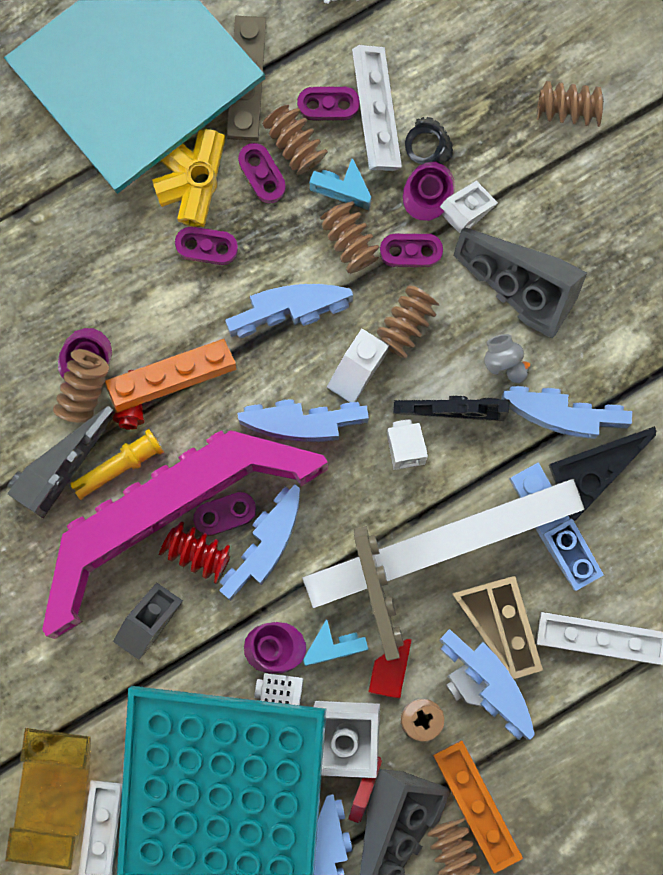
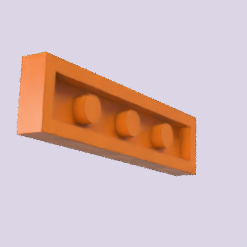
[105,339,236,412]
[433,740,523,874]

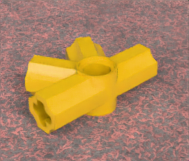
[152,129,226,228]

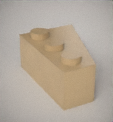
[453,576,543,679]

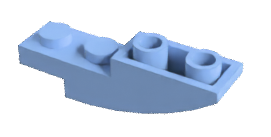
[225,284,353,338]
[502,386,632,439]
[238,399,369,442]
[509,462,604,591]
[219,484,300,601]
[439,629,535,740]
[314,794,353,875]

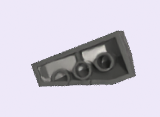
[453,227,587,338]
[7,406,115,518]
[360,769,451,875]

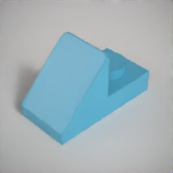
[309,159,371,210]
[303,620,368,666]

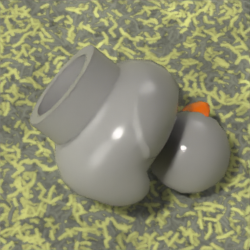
[484,334,530,383]

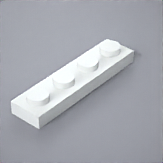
[352,45,402,171]
[536,612,663,665]

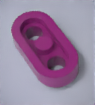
[297,87,360,121]
[238,143,286,203]
[175,227,238,265]
[380,233,443,267]
[193,492,256,536]

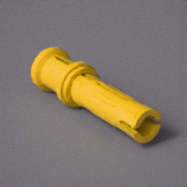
[70,429,164,500]

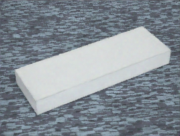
[78,780,122,875]

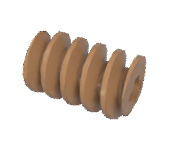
[537,81,604,127]
[262,105,328,175]
[320,201,379,274]
[377,286,440,358]
[53,349,109,423]
[400,699,445,741]
[427,818,481,875]

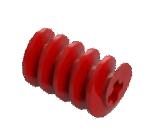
[158,521,231,584]

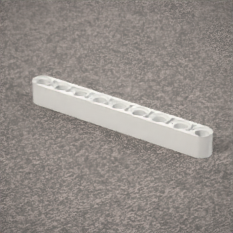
[302,479,584,608]

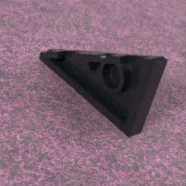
[393,395,510,422]
[549,426,657,521]

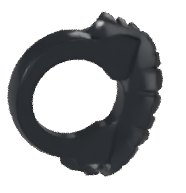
[405,117,453,165]

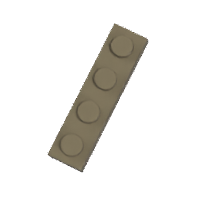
[227,15,266,141]
[354,526,404,661]

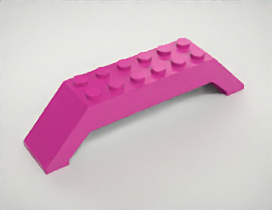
[42,431,328,639]

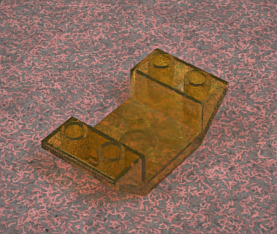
[5,728,91,870]

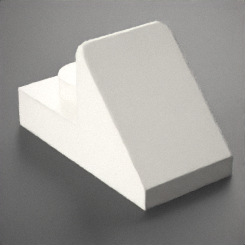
[440,180,498,233]

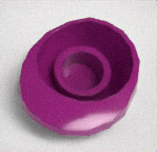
[402,162,455,221]
[58,328,112,379]
[244,622,306,674]

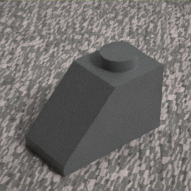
[113,582,183,660]

